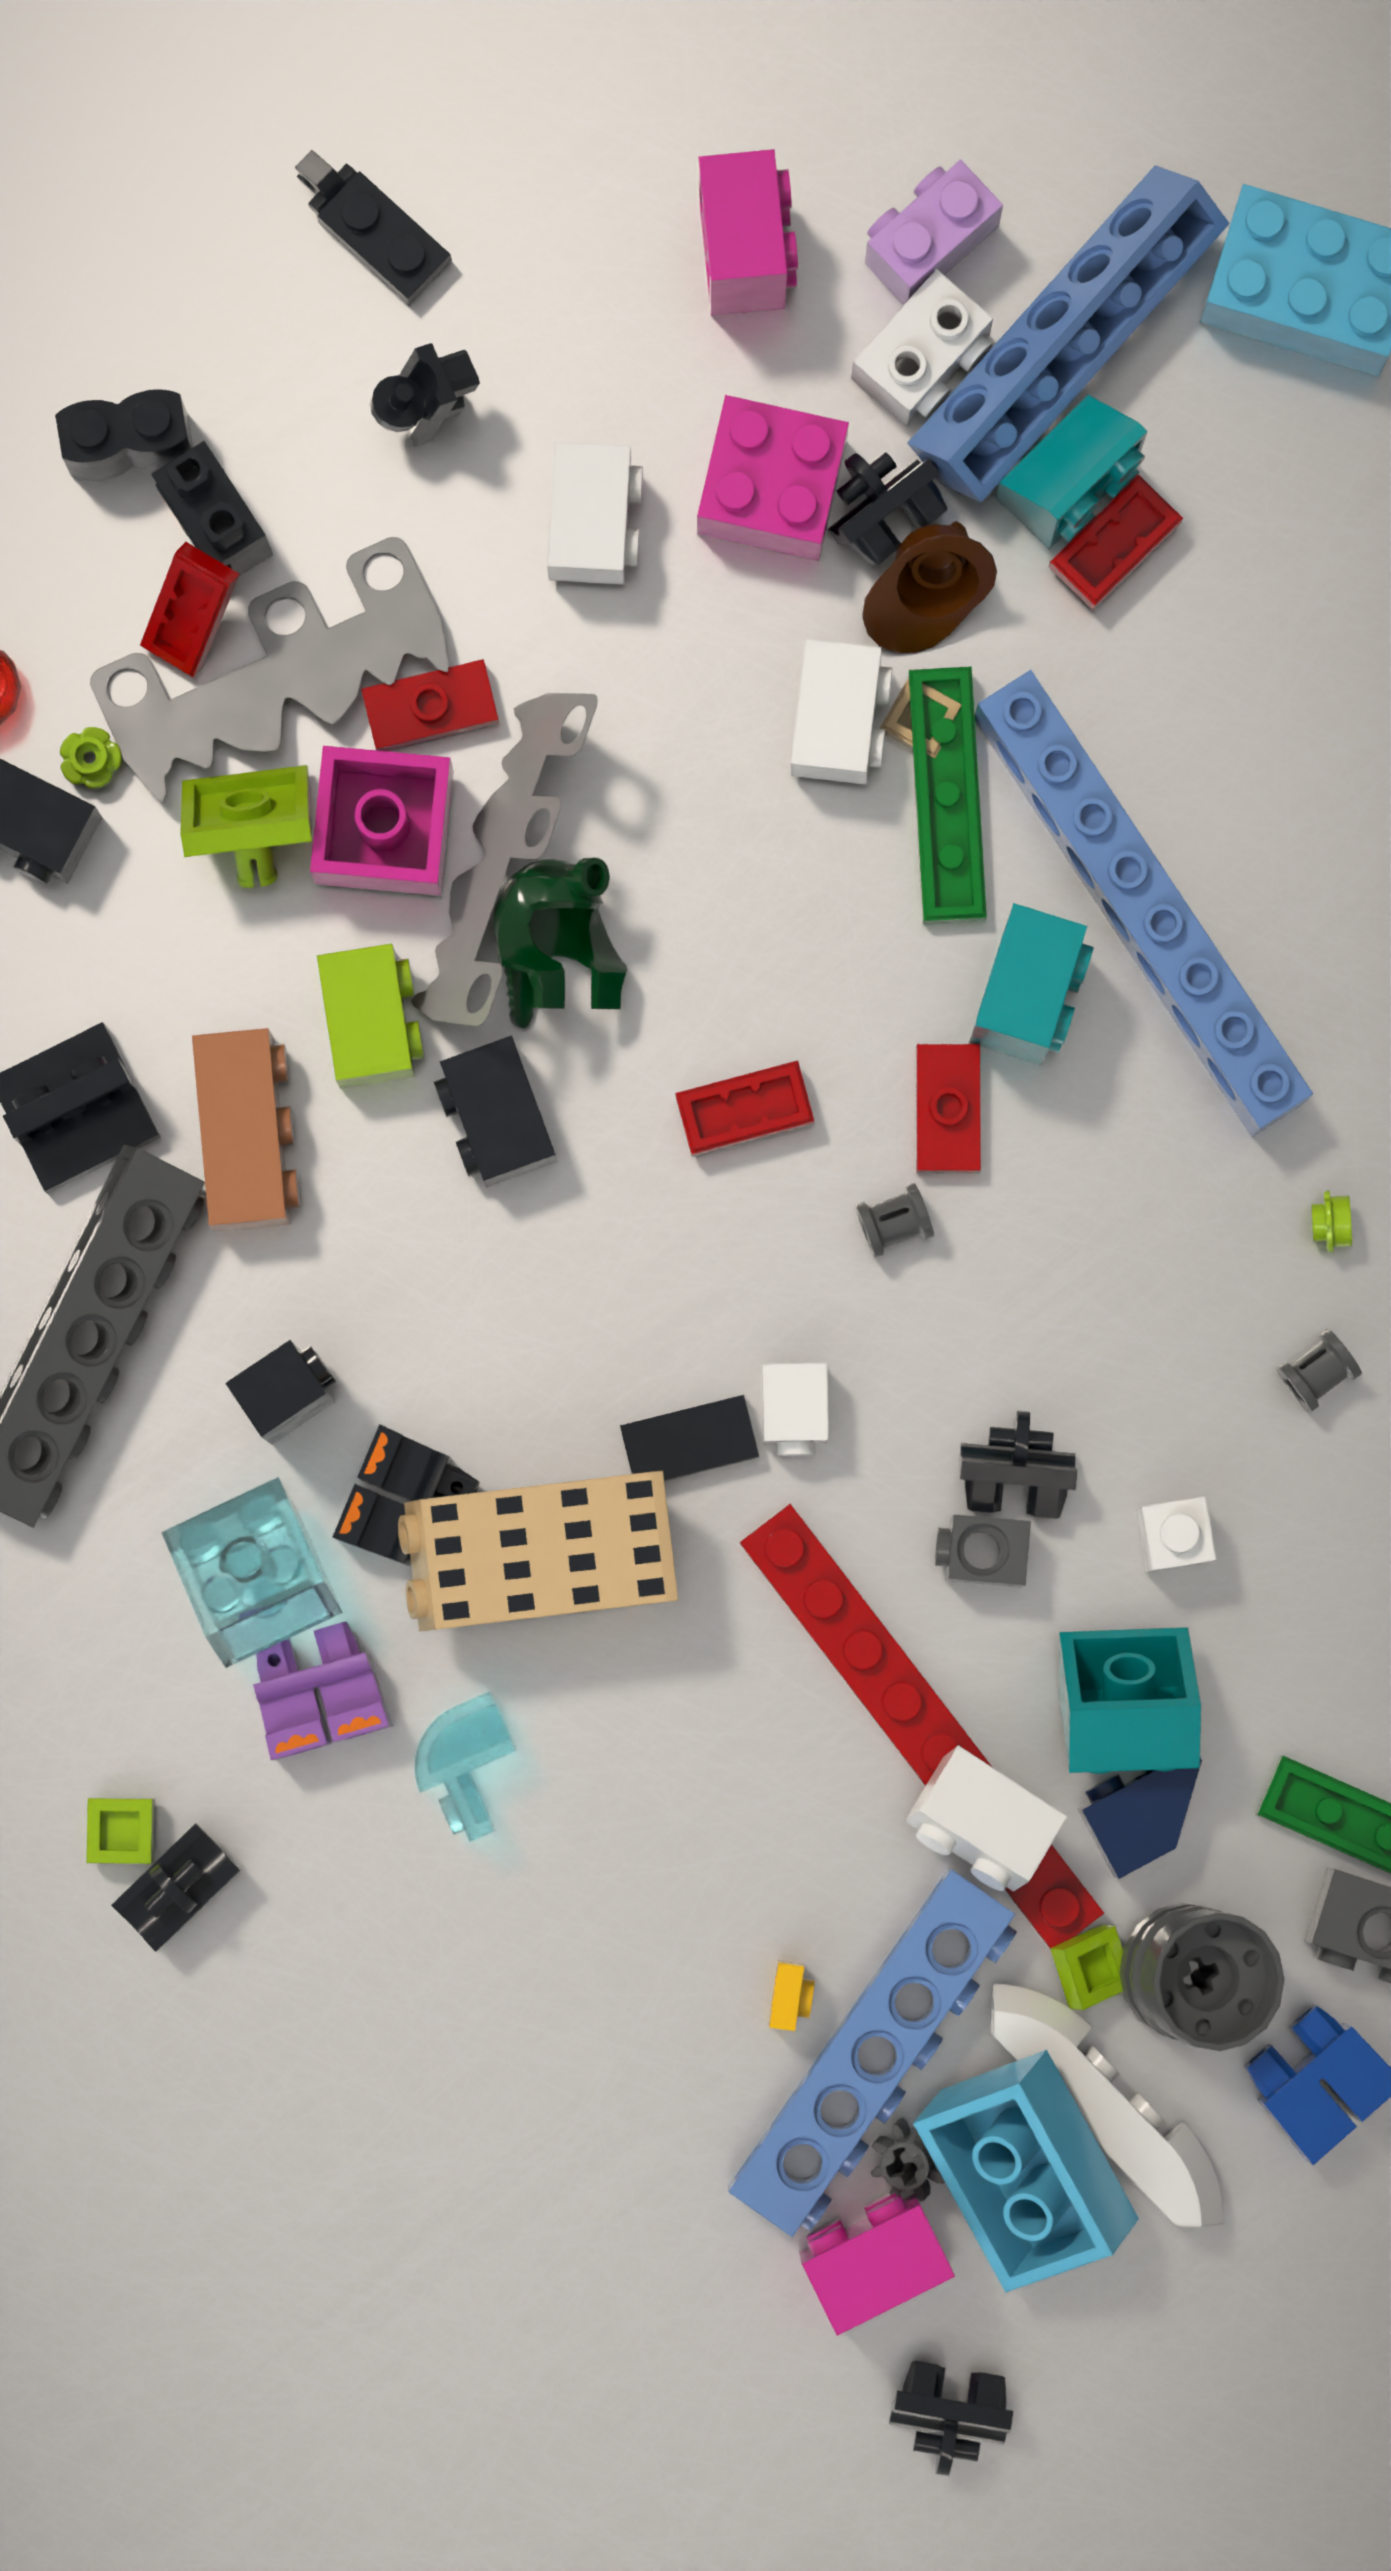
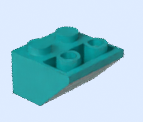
[996,395,1148,550]

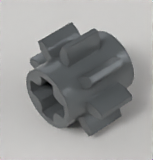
[871,2118,945,2202]

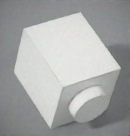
[762,1363,829,1456]
[1135,1496,1216,1573]

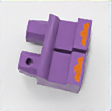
[253,1621,393,1760]

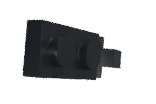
[295,150,452,305]

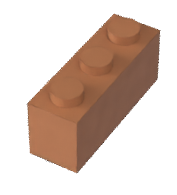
[192,1028,300,1232]

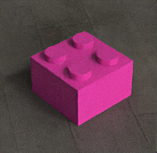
[698,149,798,316]
[697,395,849,561]
[310,746,454,896]
[799,2193,955,2336]

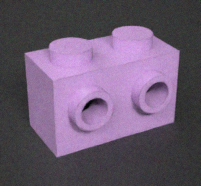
[865,159,1003,305]

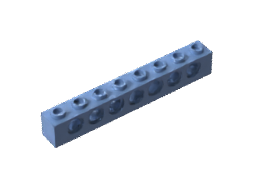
[975,669,1313,1137]

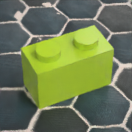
[316,943,424,1089]

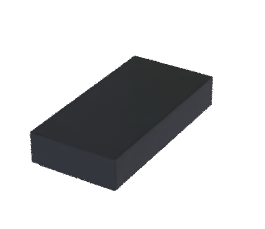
[620,1395,759,1481]

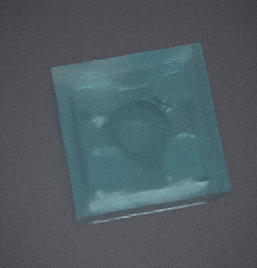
[161,1477,343,1668]

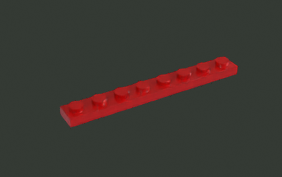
[739,1504,1104,1949]

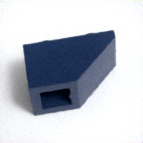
[1077,1757,1202,1879]

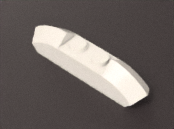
[990,1983,1224,2227]

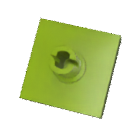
[180,765,312,888]

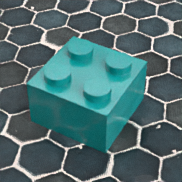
[969,903,1094,1065]
[1059,1627,1201,1774]

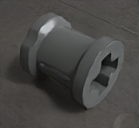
[855,1183,934,1258]
[1276,1329,1362,1412]

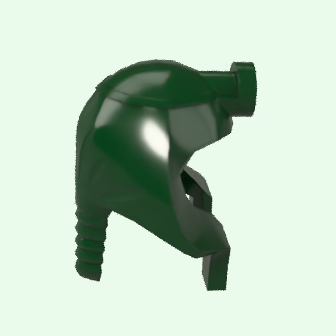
[494,858,627,1029]

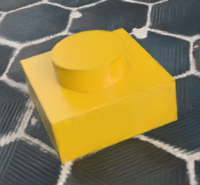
[769,1960,815,2031]

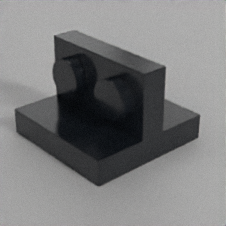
[0,1022,161,1194]

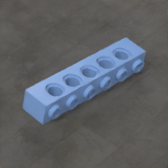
[907,165,1230,503]
[728,1868,1017,2237]

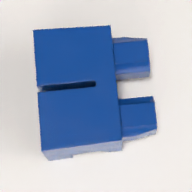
[1244,2004,1391,2165]

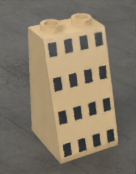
[398,1471,678,1631]

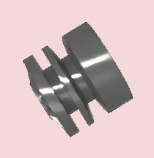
[1119,1903,1285,2051]

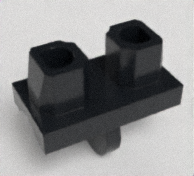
[369,343,480,447]
[828,452,948,565]
[959,1410,1078,1519]
[111,1823,242,1952]
[889,2361,1014,2476]

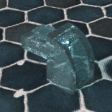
[414,1692,517,1842]

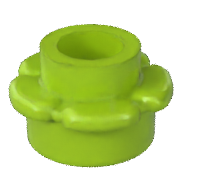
[60,727,122,789]
[1311,1190,1352,1252]

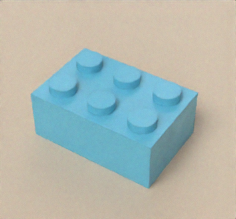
[1199,184,1391,377]
[913,2050,1139,2293]

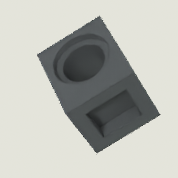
[935,1514,1031,1588]

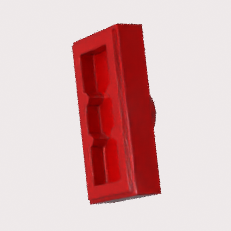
[1048,474,1183,610]
[140,542,240,677]
[361,659,499,751]
[916,1044,981,1173]
[675,1060,815,1157]

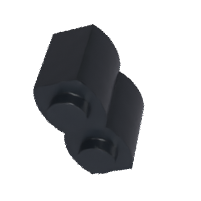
[55,389,193,481]

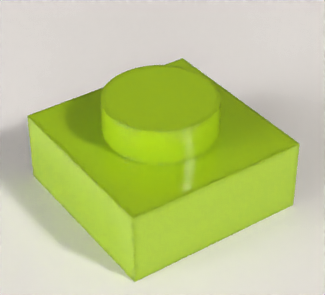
[86,1798,155,1864]
[1050,1925,1123,2010]

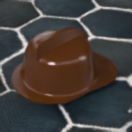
[862,521,997,653]

